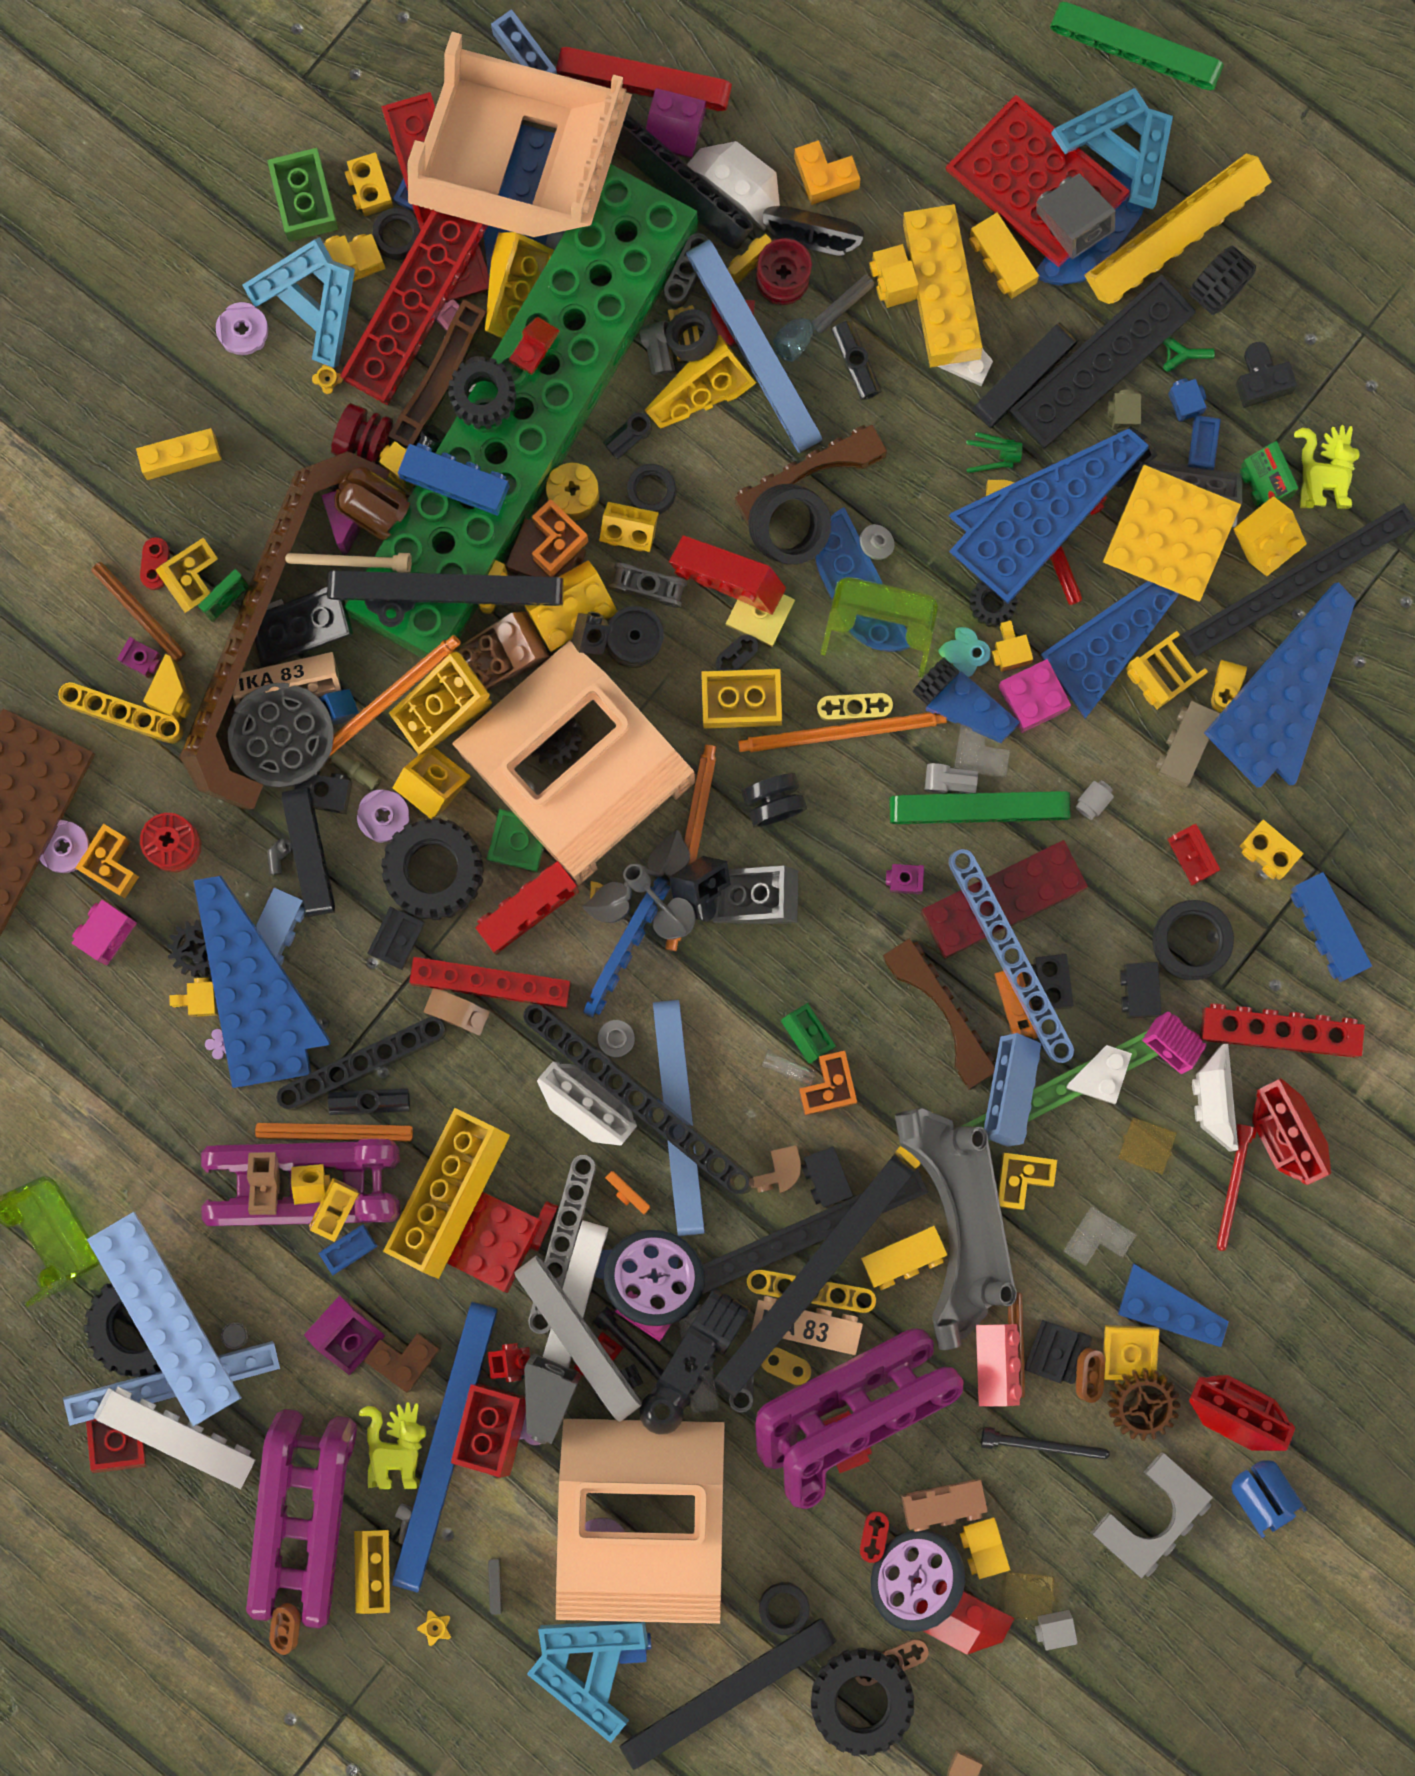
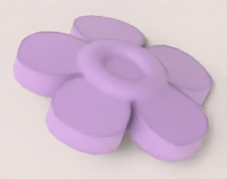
[205,1029,226,1059]

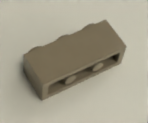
[1155,701,1220,788]

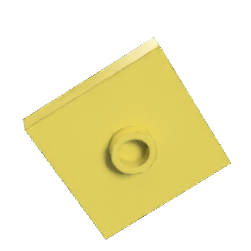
[726,594,795,647]

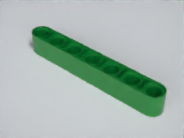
[1050,2,1224,91]
[889,791,1071,824]

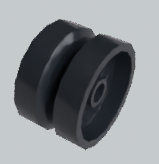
[605,606,664,668]
[741,773,807,828]

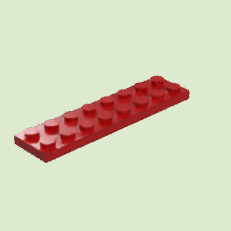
[381,92,490,303]

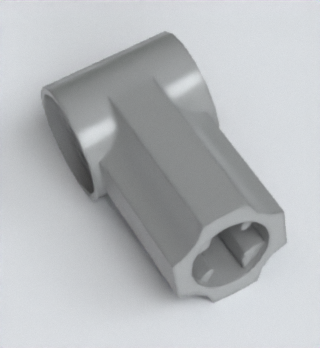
[924,763,978,794]

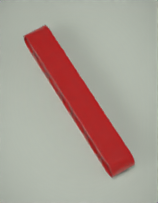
[556,47,732,111]

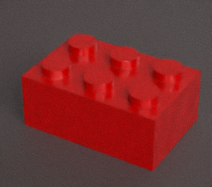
[451,1384,526,1478]

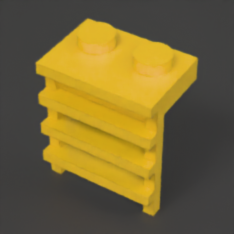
[1126,631,1208,710]

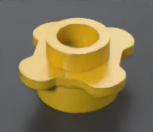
[312,364,343,394]

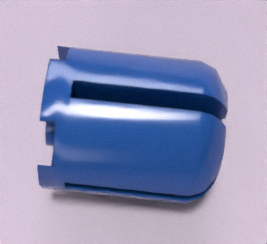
[1231,1460,1307,1538]

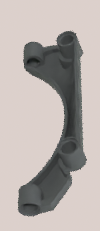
[895,1108,1017,1350]

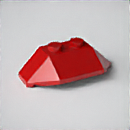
[1252,1078,1331,1185]
[1189,1375,1295,1451]
[913,1577,1015,1655]

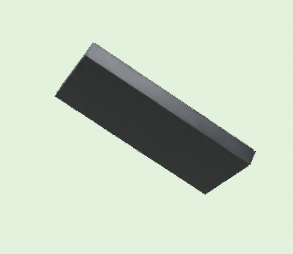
[255,587,353,667]

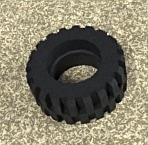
[381,817,484,920]
[84,1283,161,1377]
[811,1648,914,1757]

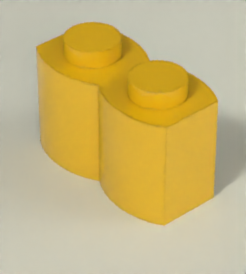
[959,1517,1010,1579]

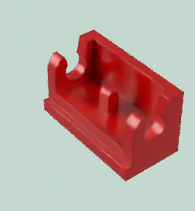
[1167,823,1220,886]

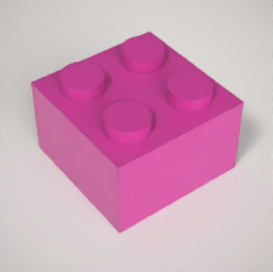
[999,659,1071,733]
[72,900,137,966]

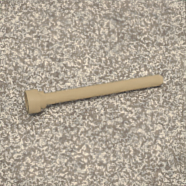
[285,553,412,573]

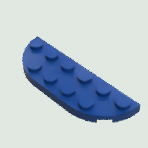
[1036,167,1144,286]
[815,507,914,652]
[584,877,671,1018]

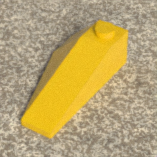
[485,232,554,339]
[645,335,756,429]

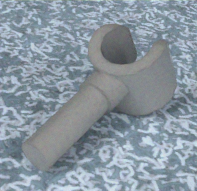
[395,1503,413,1544]

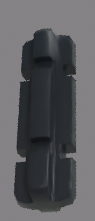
[1063,1332,1092,1384]

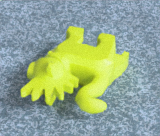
[1294,425,1360,509]
[359,1402,427,1489]

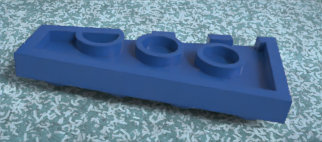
[1118,1264,1229,1347]

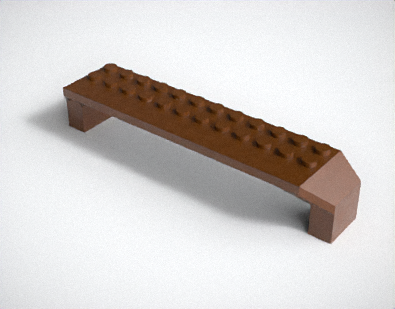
[179,451,390,809]

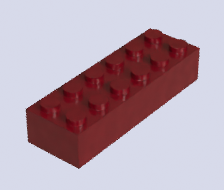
[921,840,1088,959]

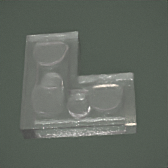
[954,724,1010,778]
[1062,1206,1137,1266]

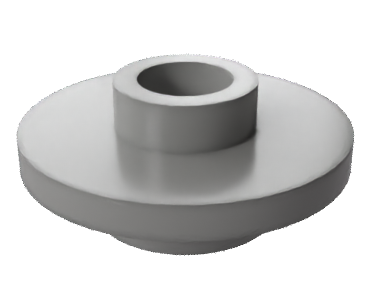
[860,524,894,560]
[598,1020,635,1057]

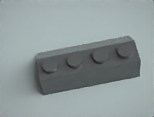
[1136,460,1242,527]

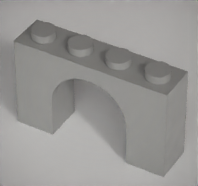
[1090,1452,1213,1578]

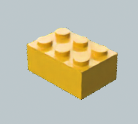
[524,560,618,652]
[702,669,782,728]

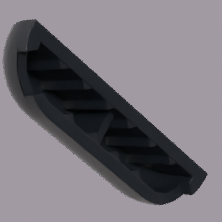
[763,206,864,255]

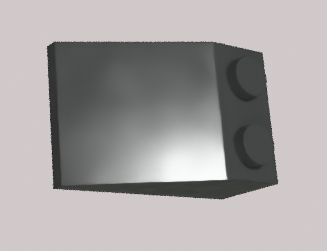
[713,866,798,924]

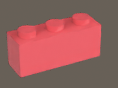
[976,1324,1022,1406]

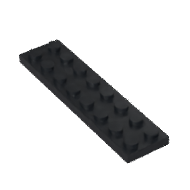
[1009,275,1196,450]

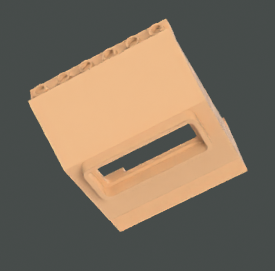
[408,32,632,237]
[452,640,695,886]
[555,1419,725,1624]

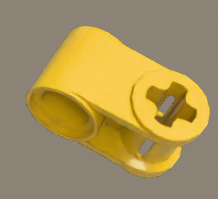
[1211,660,1247,713]

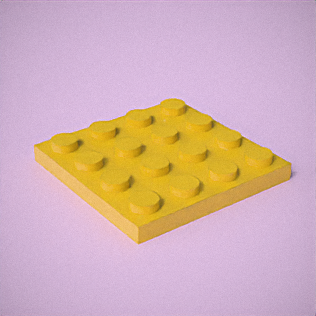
[1103,465,1241,602]

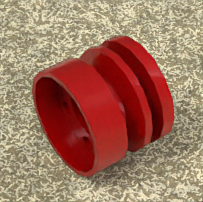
[140,812,202,873]

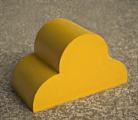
[389,652,492,755]

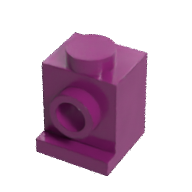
[117,637,161,678]
[885,864,924,895]

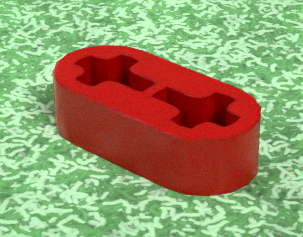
[530,1201,559,1252]
[860,1511,889,1563]

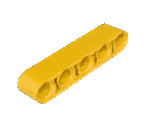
[58,682,184,744]
[747,1270,876,1313]

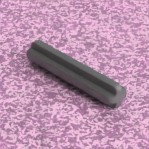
[812,274,875,333]

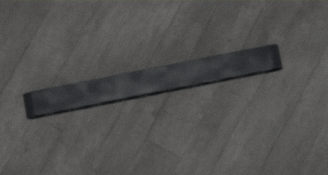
[523,1004,754,1194]
[714,1153,916,1398]

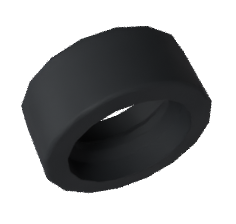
[372,208,420,260]
[666,309,718,361]
[627,464,676,515]
[759,1582,810,1636]

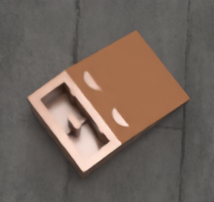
[454,611,550,691]

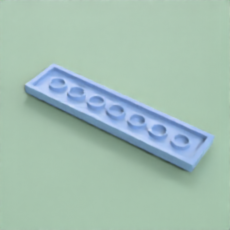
[87,1212,241,1426]

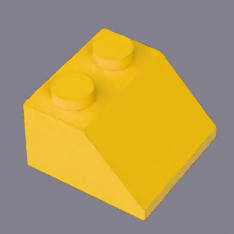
[143,654,192,723]
[392,747,471,819]

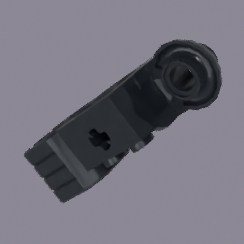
[639,1288,750,1435]

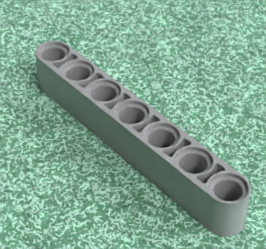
[528,1155,596,1334]
[514,1256,642,1422]

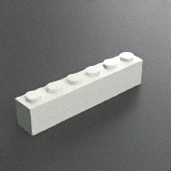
[94,1387,255,1489]

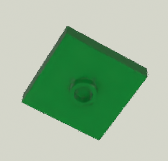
[198,569,249,622]
[487,809,544,873]

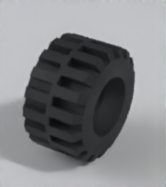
[1189,245,1257,315]
[448,357,517,429]

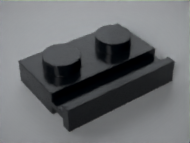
[367,906,425,971]
[1024,1320,1080,1384]

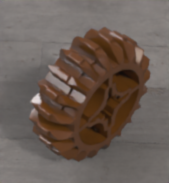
[1107,1368,1181,1441]

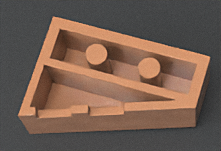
[901,1479,988,1532]

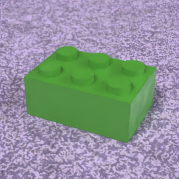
[267,148,339,242]

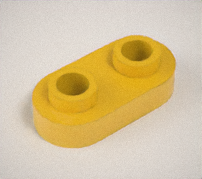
[761,1347,811,1385]

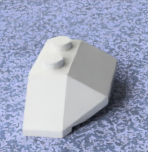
[687,141,780,231]
[1192,1044,1238,1152]
[537,1062,637,1145]

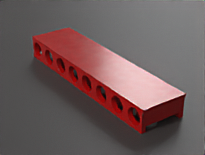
[340,209,489,406]

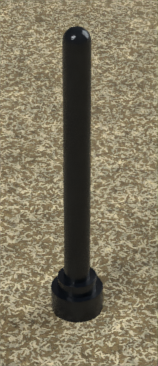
[592,1307,691,1407]
[981,1426,1110,1459]

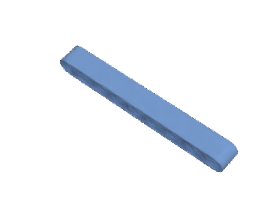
[686,240,822,453]
[948,849,1074,1063]
[653,999,705,1237]

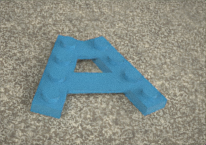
[1051,88,1173,209]
[242,237,355,368]
[527,1621,648,1743]

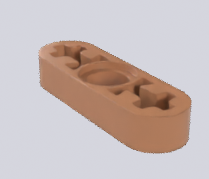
[855,1639,928,1686]

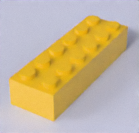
[903,204,982,367]
[383,1108,510,1279]

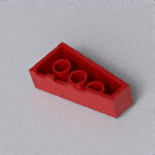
[669,535,786,615]
[475,861,579,955]

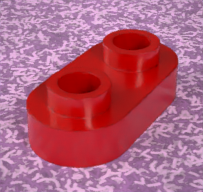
[140,537,170,590]

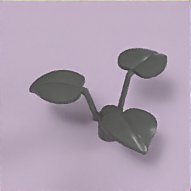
[583,830,696,939]

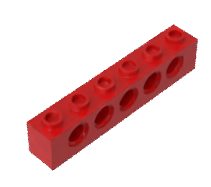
[409,957,572,1009]
[1200,1004,1365,1058]

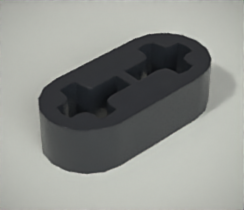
[716,634,758,671]

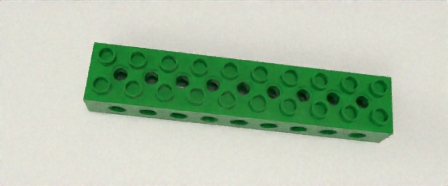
[345,164,698,667]

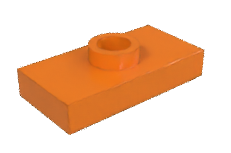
[605,1171,651,1215]

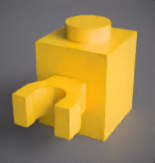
[991,620,1033,672]
[169,978,218,1017]

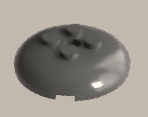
[228,683,334,787]

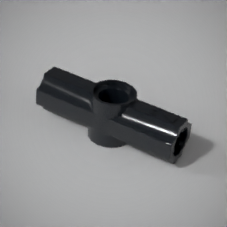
[831,320,882,400]
[328,1088,410,1116]

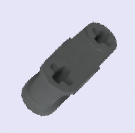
[608,563,688,608]

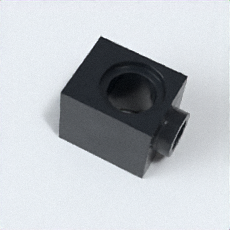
[571,612,610,655]

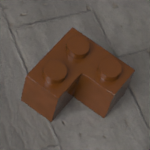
[364,1333,441,1393]

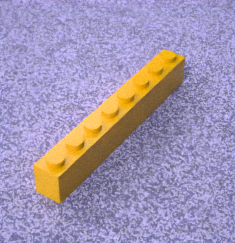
[1084,153,1271,304]

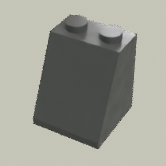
[1036,173,1116,259]
[525,1353,582,1444]

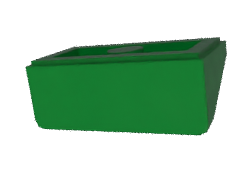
[781,1003,836,1064]

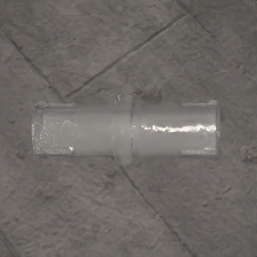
[762,1051,817,1086]

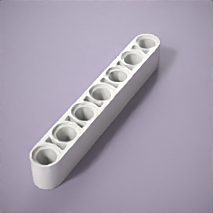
[543,1220,608,1368]

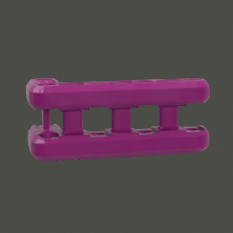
[201,1139,400,1226]
[755,1328,964,1509]
[246,1409,357,1629]

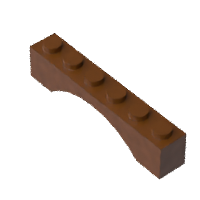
[388,299,487,448]
[735,425,887,526]
[882,938,996,1090]

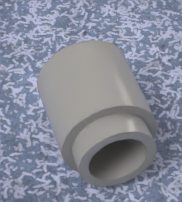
[1076,780,1114,820]

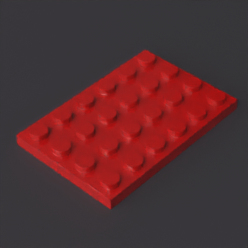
[946,95,1130,267]

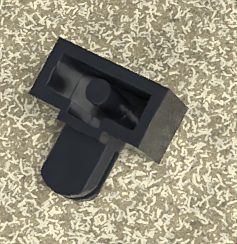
[1236,342,1297,408]
[670,856,731,922]

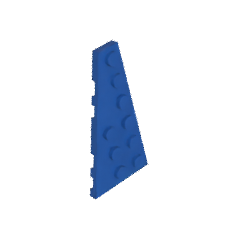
[1040,581,1179,719]

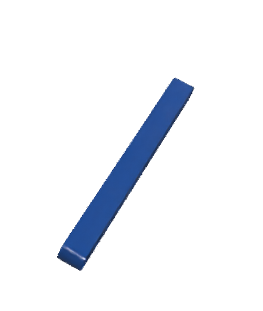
[392,1301,498,1593]

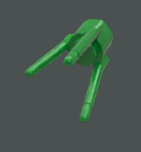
[966,432,1022,473]

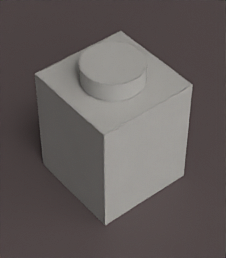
[1035,1610,1077,1650]

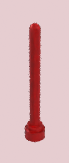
[1216,1124,1257,1251]

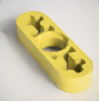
[817,693,893,721]

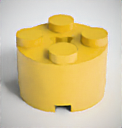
[546,463,599,521]

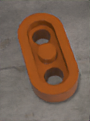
[1076,1348,1105,1403]
[269,1603,301,1655]

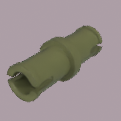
[329,750,382,791]

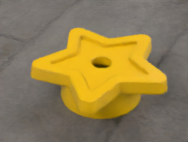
[417,1610,451,1646]

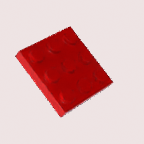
[447,1192,543,1293]

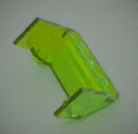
[820,577,938,678]
[0,1176,100,1308]

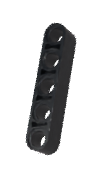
[972,322,1079,429]
[282,787,335,917]

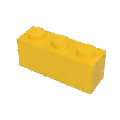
[969,213,1039,299]
[136,428,222,480]
[860,1226,947,1290]
[354,1530,390,1614]

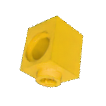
[291,1164,331,1205]

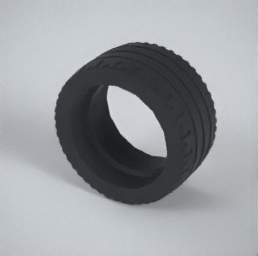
[748,484,832,564]
[1152,900,1234,980]

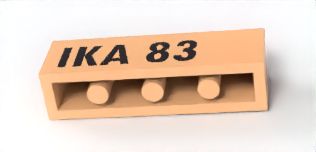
[233,652,341,706]
[751,1296,863,1355]

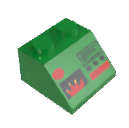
[1240,441,1298,507]

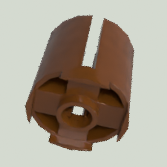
[334,467,410,540]

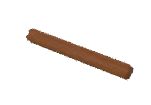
[91,562,186,662]

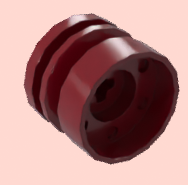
[756,238,812,305]
[331,403,393,465]

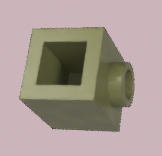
[1108,390,1141,430]

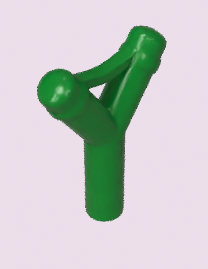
[1163,337,1215,372]

